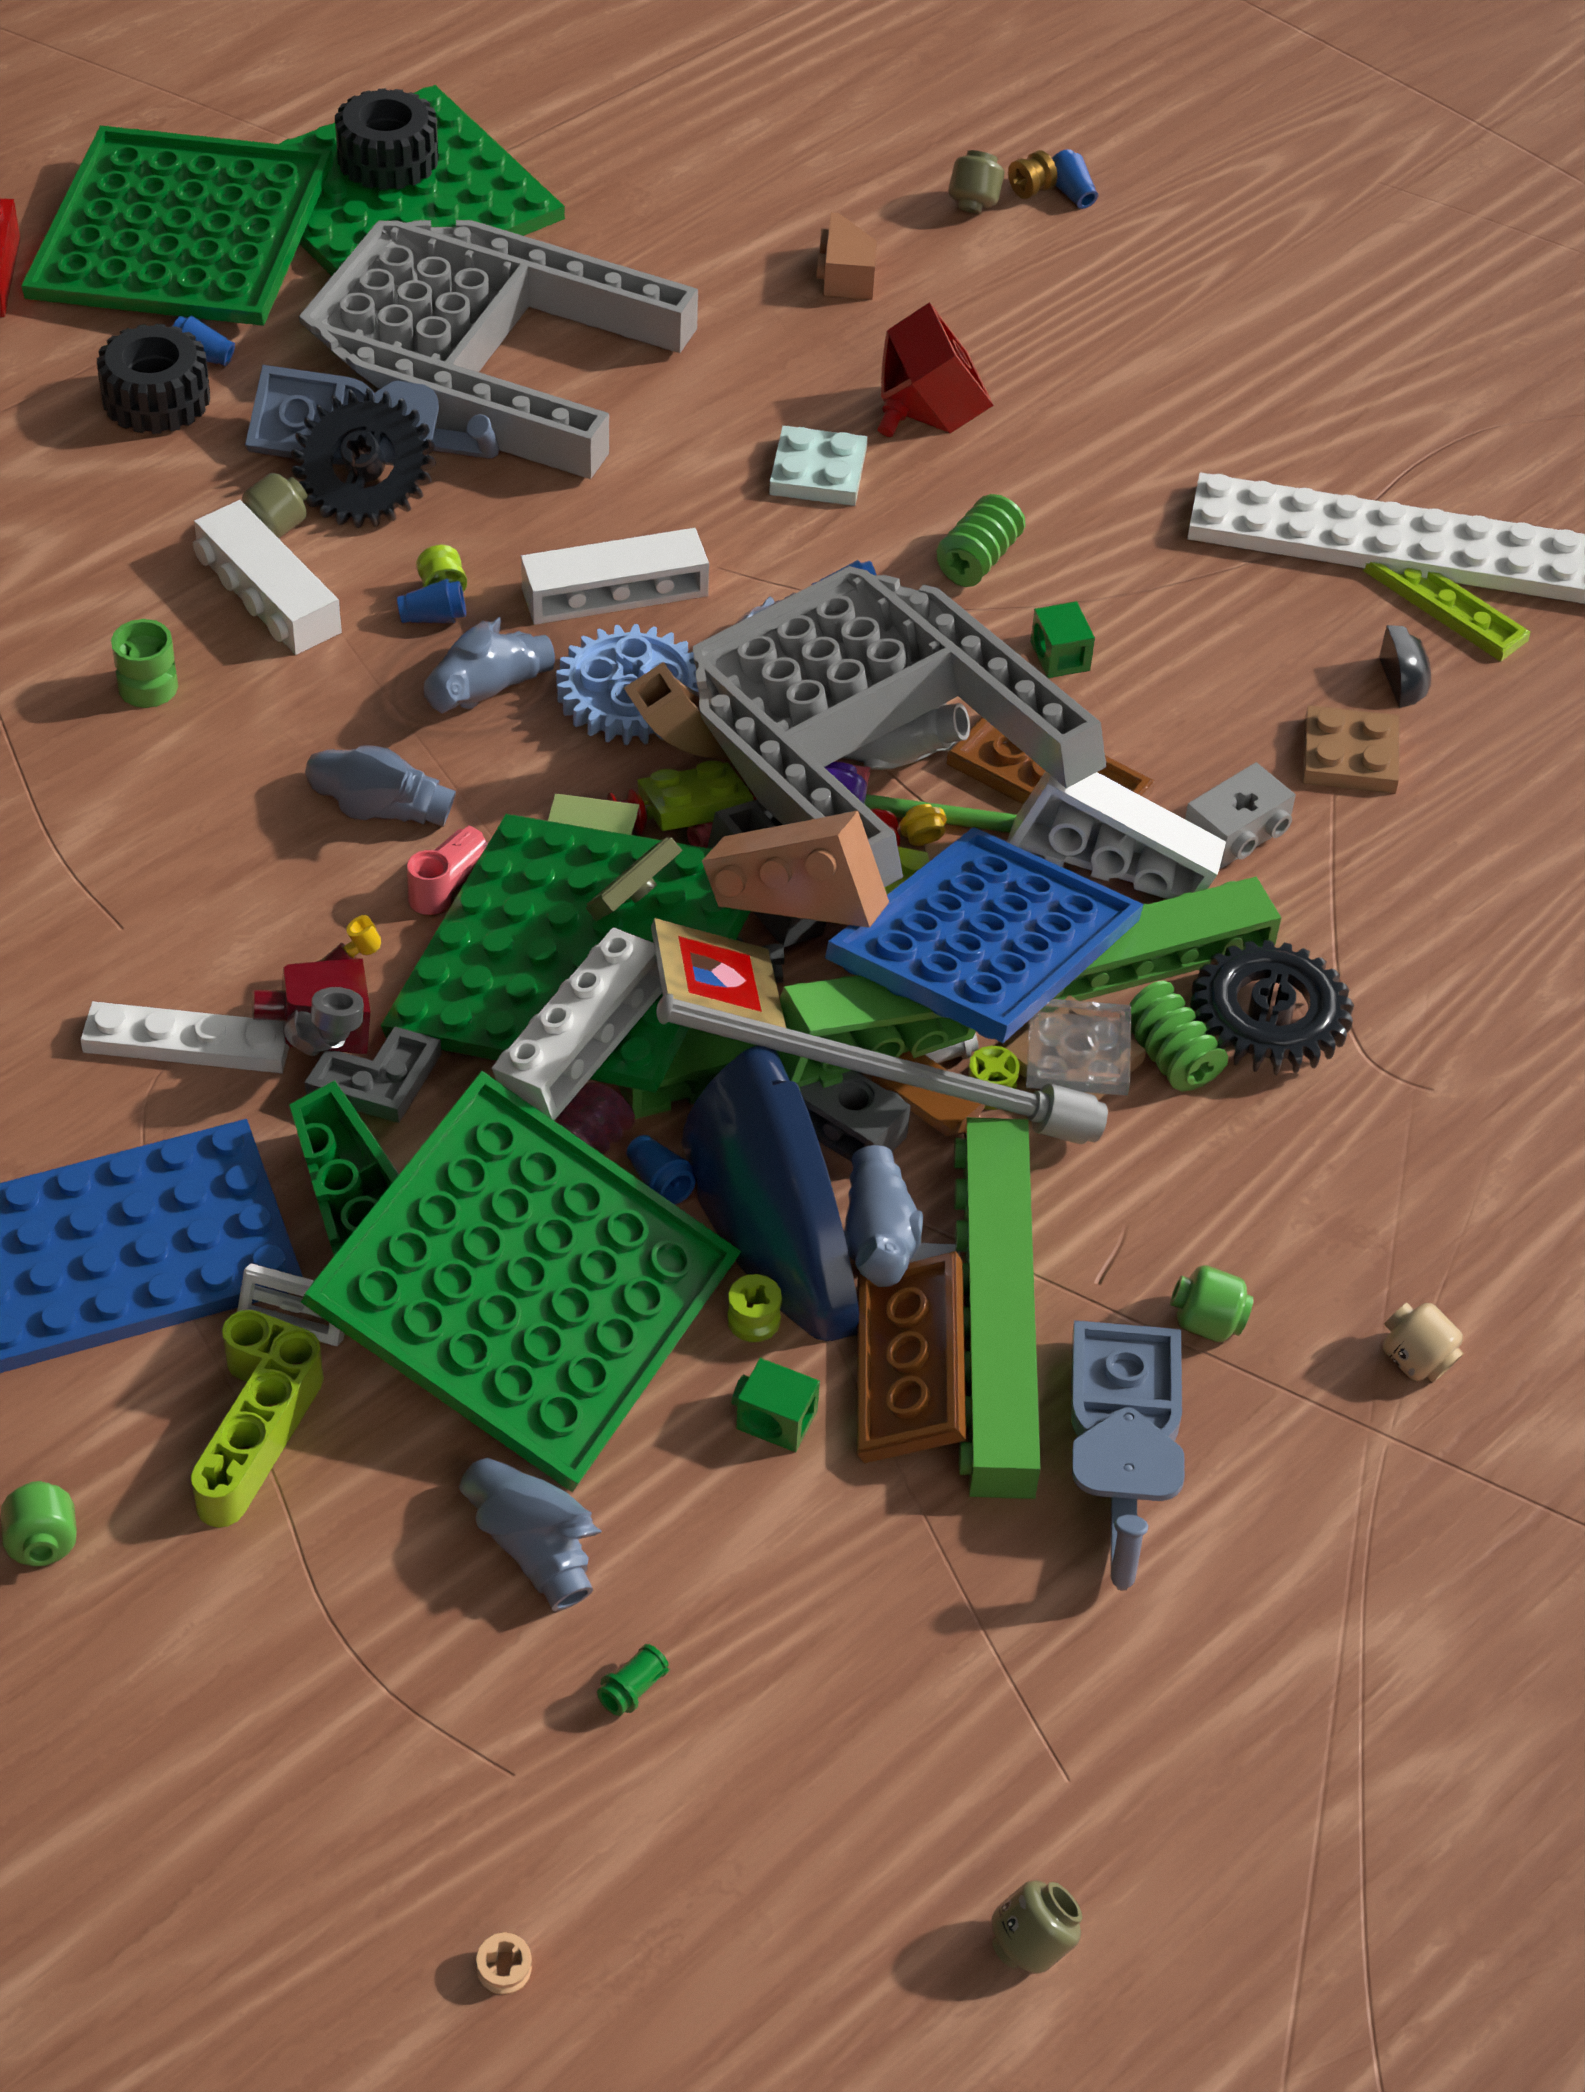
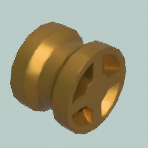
[1008,150,1058,199]

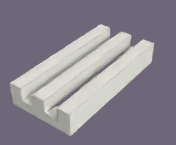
[237,1264,344,1346]

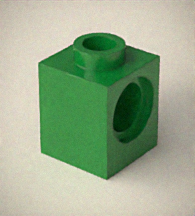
[1030,601,1095,678]
[731,1358,820,1452]

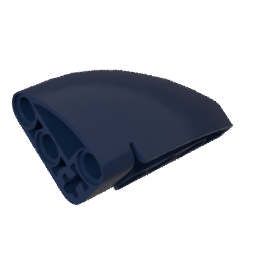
[681,1045,859,1341]

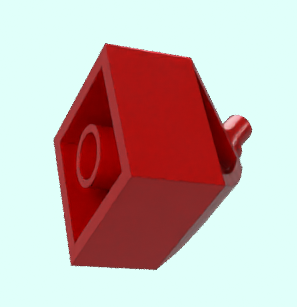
[877,302,994,437]

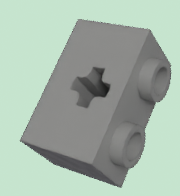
[1185,762,1296,869]

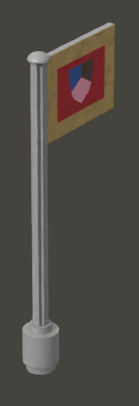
[651,918,1108,1145]

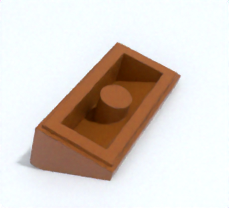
[871,1051,985,1136]

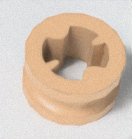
[476,1932,532,1995]

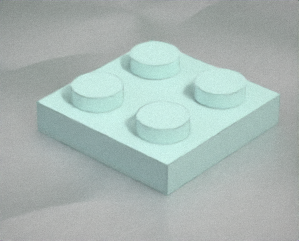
[769,426,867,506]

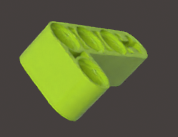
[191,1310,324,1528]

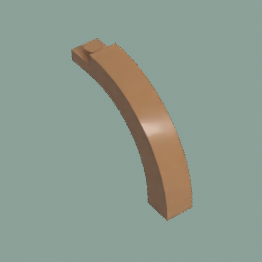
[624,662,730,760]

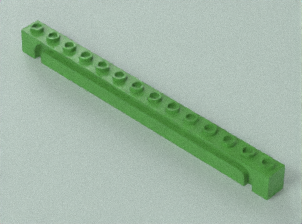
[618,876,1282,1120]

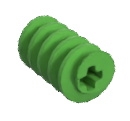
[937,494,1026,587]
[1124,981,1229,1091]

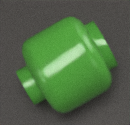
[1170,1265,1254,1342]
[0,1481,77,1566]

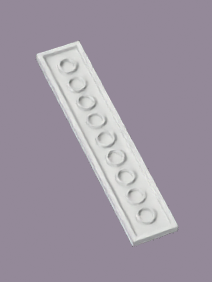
[1188,473,1585,604]

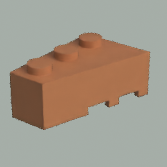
[702,811,889,928]

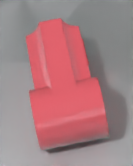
[407,825,488,915]

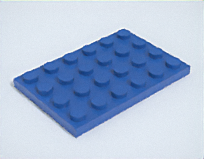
[825,827,1144,1043]
[0,1119,303,1373]

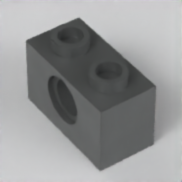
[799,1070,911,1162]

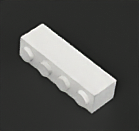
[193,500,342,655]
[521,528,709,625]

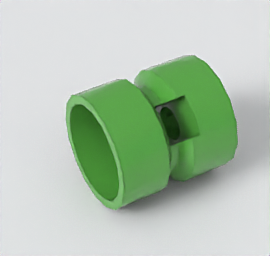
[111,619,178,708]

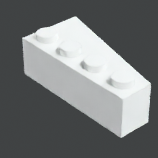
[1007,771,1226,899]

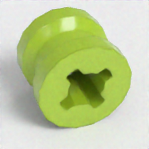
[416,544,467,593]
[968,1045,1020,1110]
[727,1274,782,1342]

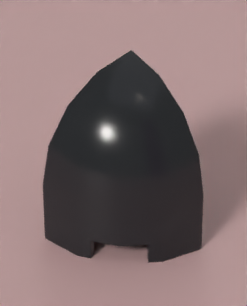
[1379,625,1431,708]

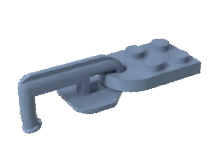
[245,365,499,466]
[1071,1320,1185,1591]

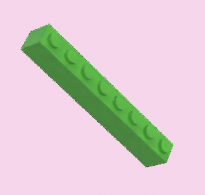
[954,1117,1040,1499]

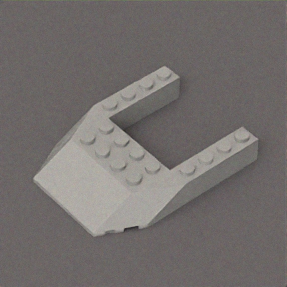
[299,220,698,479]
[693,566,1106,887]

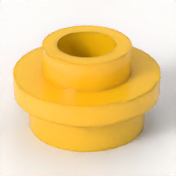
[899,804,947,846]

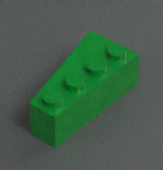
[289,1080,399,1256]

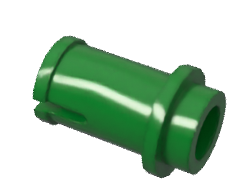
[597,1644,670,1716]

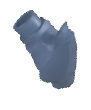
[424,617,555,713]
[305,745,456,827]
[843,1145,923,1287]
[459,1458,602,1611]

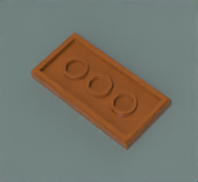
[946,717,1155,805]
[857,1251,966,1464]

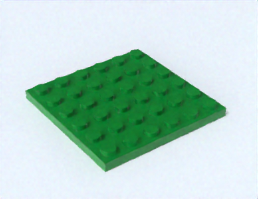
[279,85,565,276]
[21,125,334,326]
[381,814,751,1093]
[300,1071,741,1493]

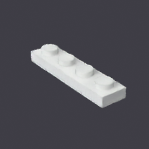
[81,1001,289,1073]

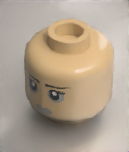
[1383,1303,1464,1383]

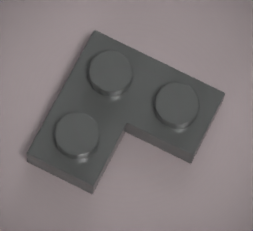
[304,1027,442,1123]

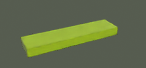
[1363,562,1531,662]

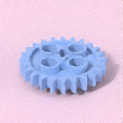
[556,624,699,745]

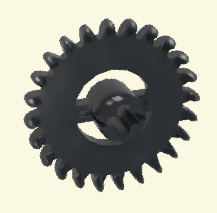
[291,388,436,528]
[1190,940,1354,1075]

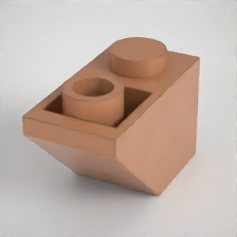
[817,212,877,300]

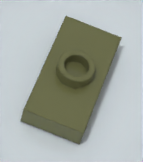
[586,837,682,922]

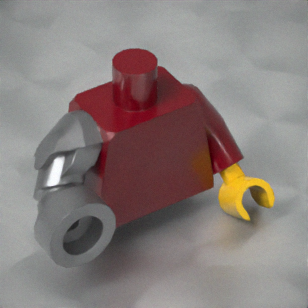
[252,915,381,1056]

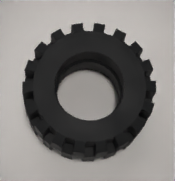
[335,88,439,190]
[97,324,210,434]

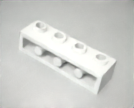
[492,928,662,1120]

